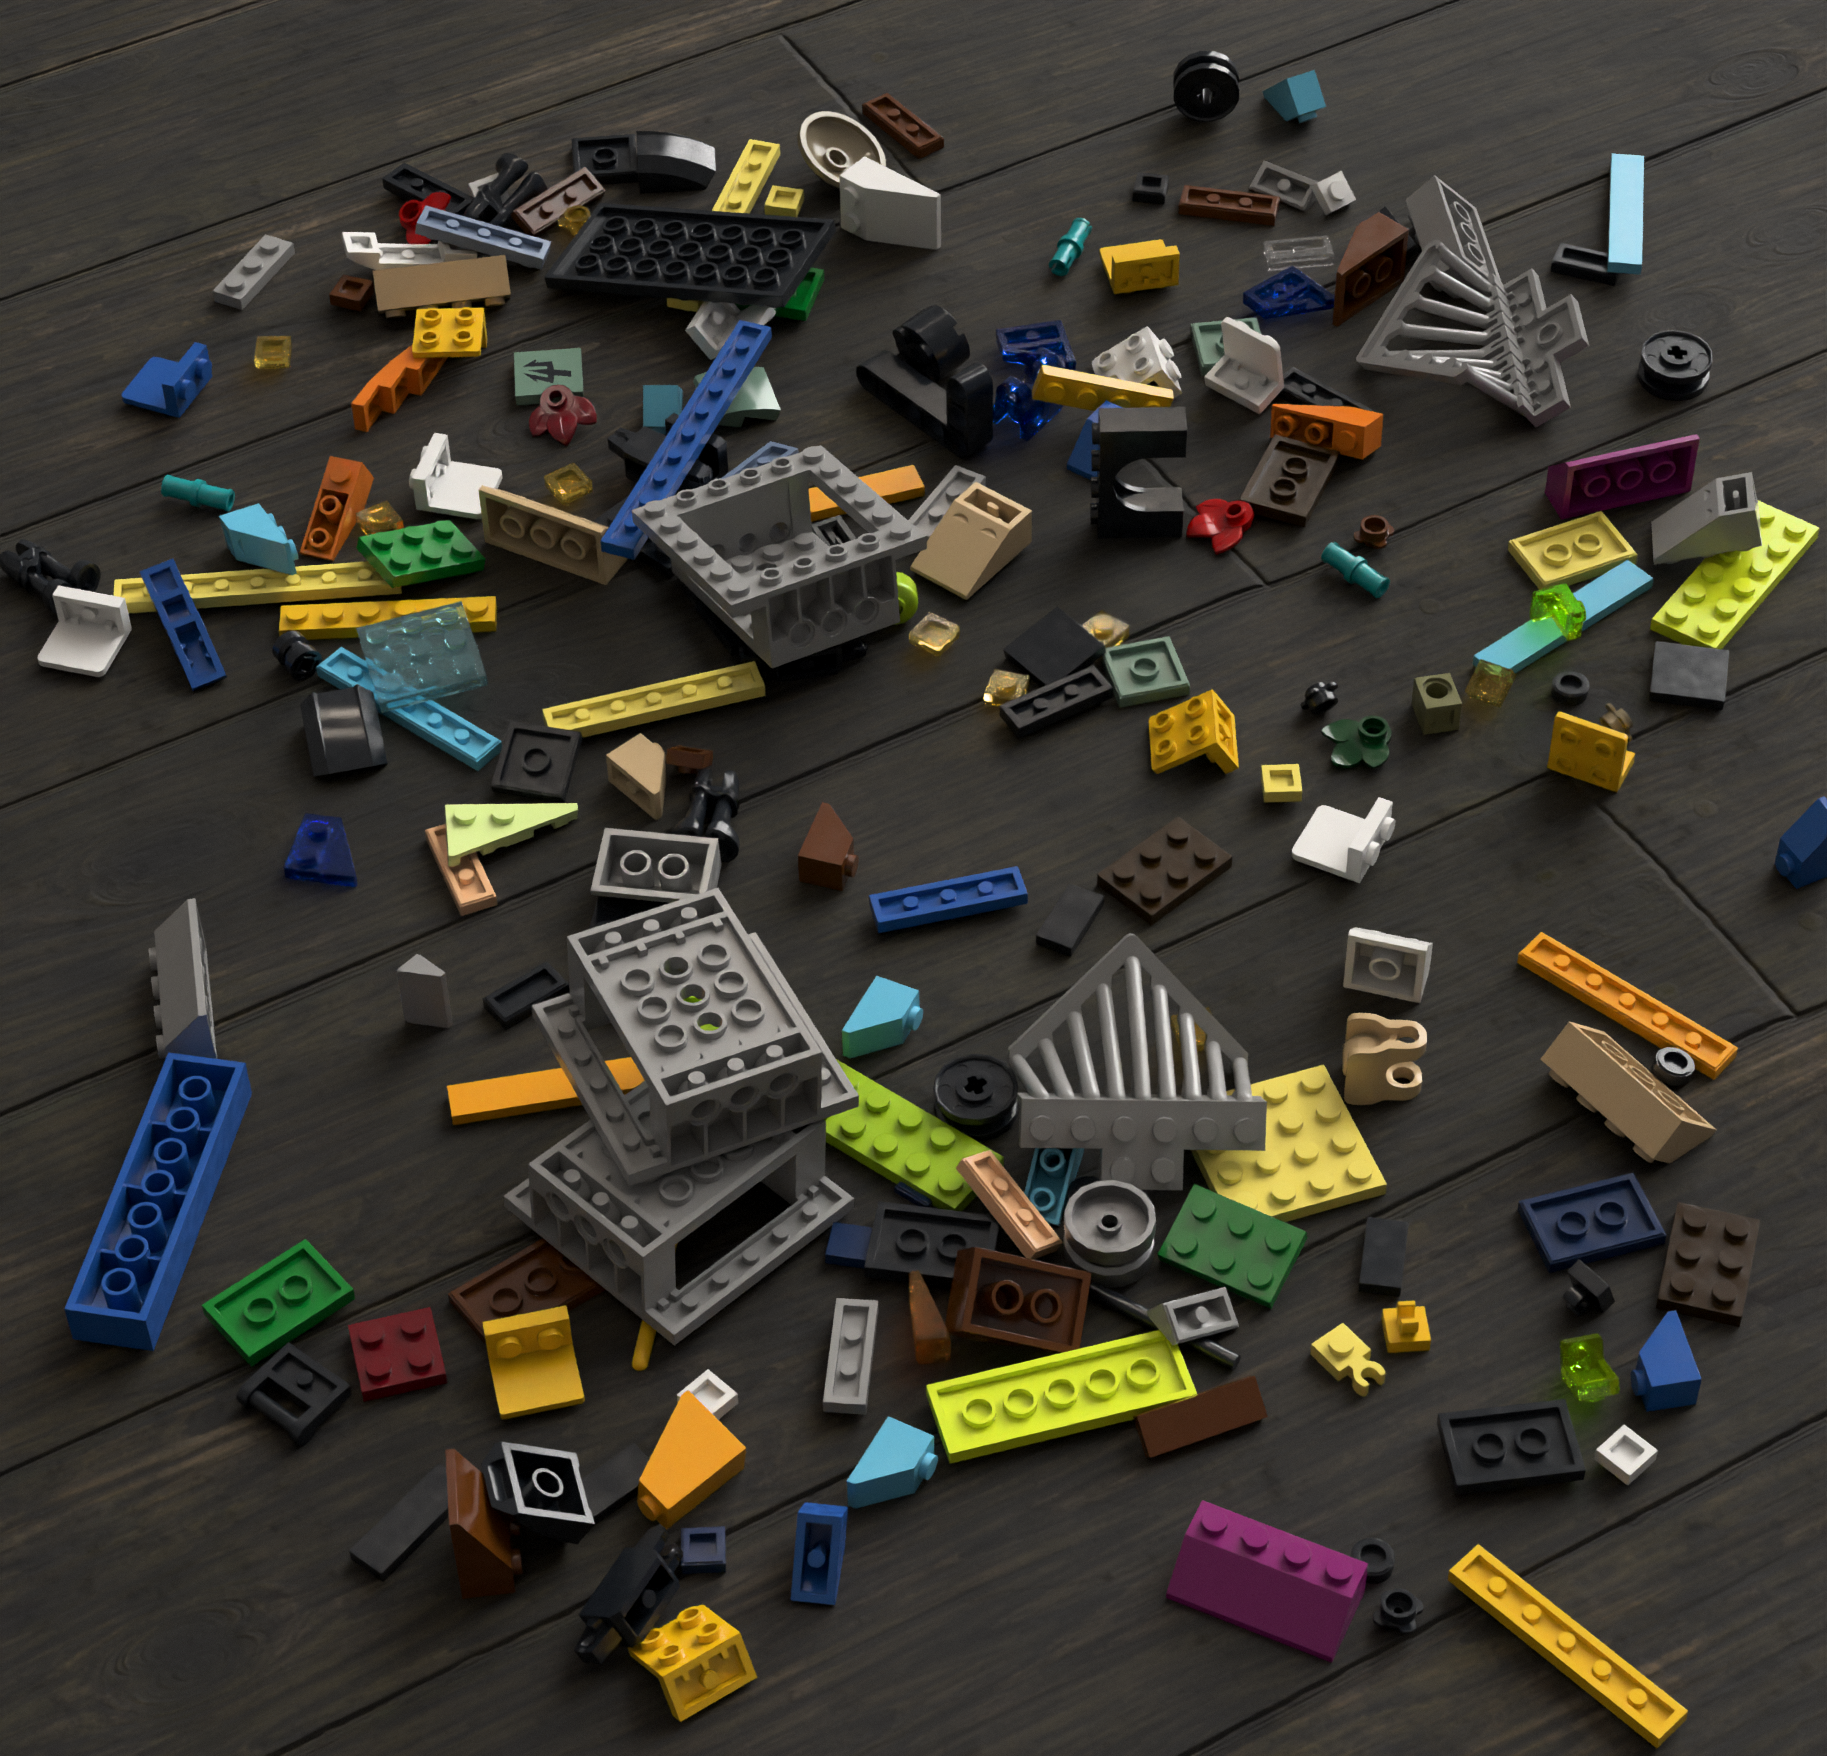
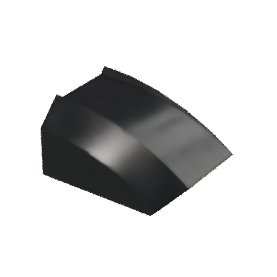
[636,131,716,194]
[300,684,387,777]
[481,1441,595,1545]

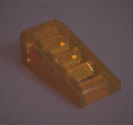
[909,1270,951,1364]

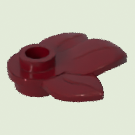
[529,384,597,446]

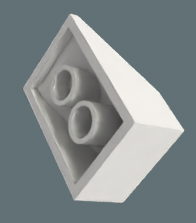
[839,156,941,250]

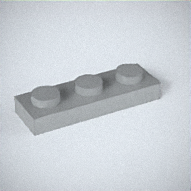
[213,234,295,310]
[908,465,986,541]
[823,1298,878,1415]

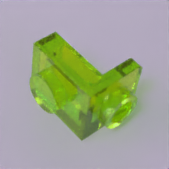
[1529,583,1586,641]
[1559,1333,1620,1402]

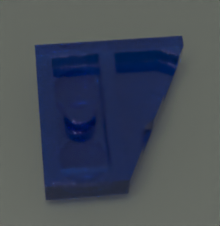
[1243,265,1335,319]
[996,320,1076,371]
[284,813,357,887]

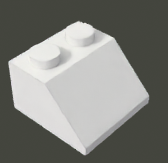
[1343,927,1433,1003]

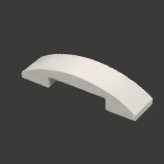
[342,232,477,270]

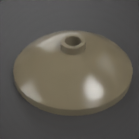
[797,111,886,189]

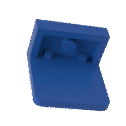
[121,342,212,418]

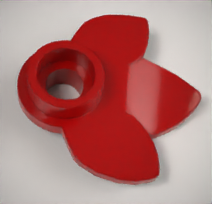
[399,192,451,244]
[1186,499,1254,555]

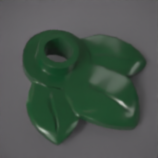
[1321,715,1392,769]

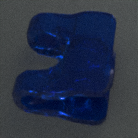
[993,347,1063,441]

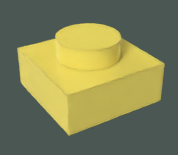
[764,185,804,217]
[1261,764,1302,803]

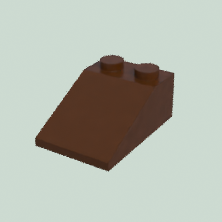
[1332,212,1409,327]
[944,1247,1092,1354]
[445,1449,523,1599]

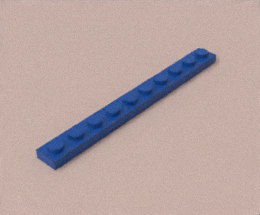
[600,320,772,560]

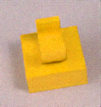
[1381,1301,1431,1353]

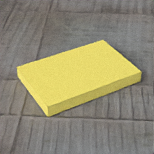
[1508,511,1638,594]

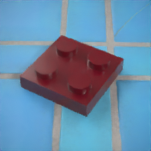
[348,1307,447,1402]

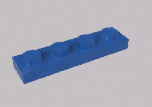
[869,866,1028,933]

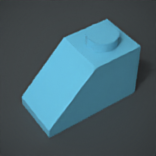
[1262,70,1326,123]
[643,385,683,435]
[842,976,923,1058]
[847,1416,938,1509]

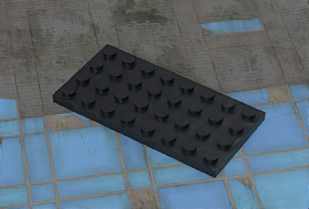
[544,203,836,308]

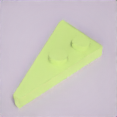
[445,803,578,867]

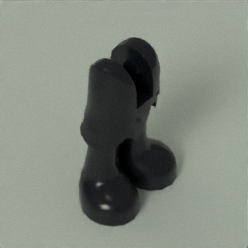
[463,153,548,228]
[0,539,101,614]
[670,768,740,862]

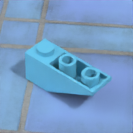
[219,503,298,575]
[1024,1148,1085,1226]

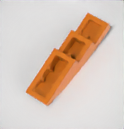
[351,344,448,432]

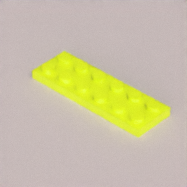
[1650,500,1820,649]
[926,1330,1197,1464]

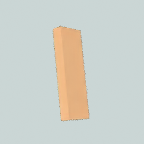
[425,824,497,916]
[956,1150,1063,1260]

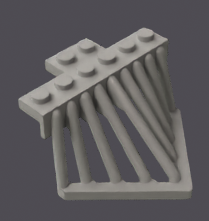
[1356,239,1589,428]
[1007,933,1267,1190]

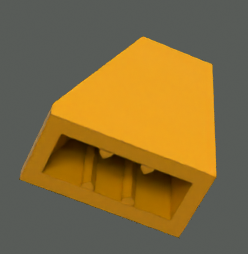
[637,1390,746,1529]

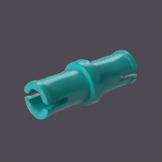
[1049,218,1092,276]
[161,474,235,512]
[1321,542,1390,598]

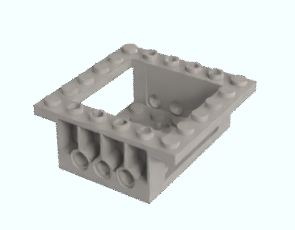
[632,445,927,668]
[532,888,859,1186]
[504,1081,854,1346]

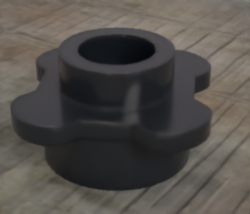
[1300,682,1338,715]
[1373,1588,1423,1635]

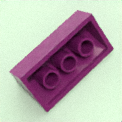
[1545,434,1700,520]
[1166,1500,1368,1663]

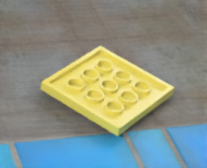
[1191,1065,1387,1222]

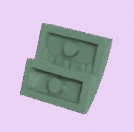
[693,367,781,428]

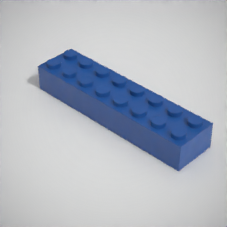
[64,1052,252,1351]

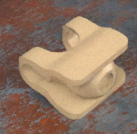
[1342,1013,1427,1105]

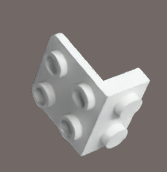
[685,301,776,360]
[1204,317,1284,414]
[1092,326,1182,398]
[409,433,502,519]
[37,585,132,677]
[1292,797,1396,883]

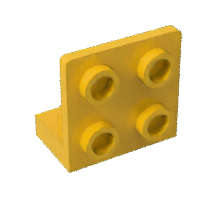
[1099,239,1180,294]
[412,307,487,358]
[1149,689,1239,774]
[1547,712,1635,792]
[482,1305,585,1419]
[627,1605,757,1722]

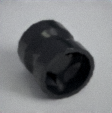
[272,630,322,681]

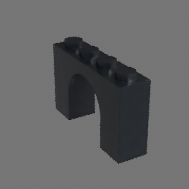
[1090,407,1187,539]

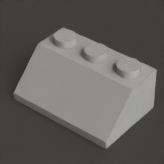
[590,828,721,903]

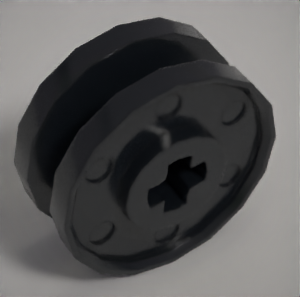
[1173,51,1240,122]
[1638,330,1713,401]
[933,1054,1019,1142]

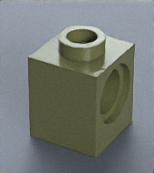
[1411,673,1462,735]

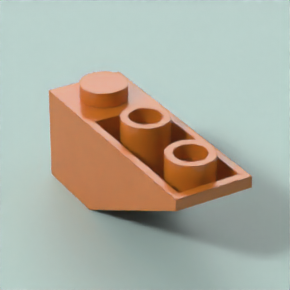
[1270,404,1383,459]
[299,456,374,561]

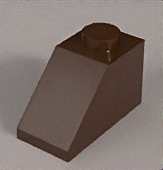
[798,802,859,891]

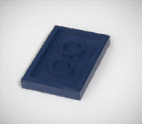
[1517,1173,1666,1273]

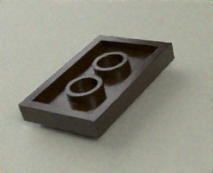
[1239,435,1340,527]
[1097,817,1232,926]
[1656,1202,1760,1327]

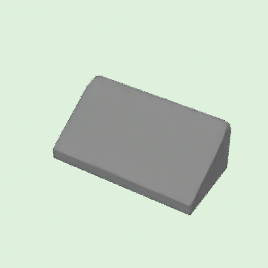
[1249,160,1318,212]
[397,954,453,1028]
[1147,1287,1239,1345]

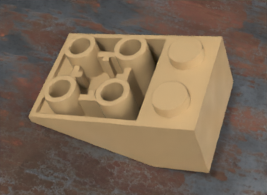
[910,482,1032,600]

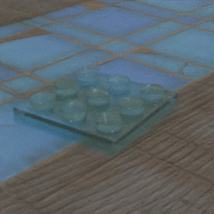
[356,601,488,713]

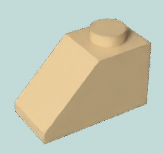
[606,733,667,820]

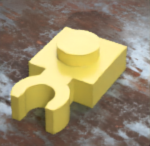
[1310,1323,1386,1397]

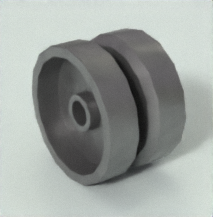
[1063,1180,1156,1288]

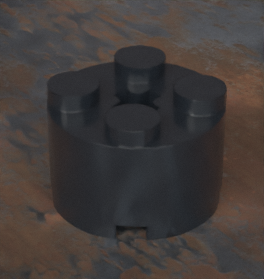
[892,305,970,384]

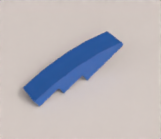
[140,558,227,691]

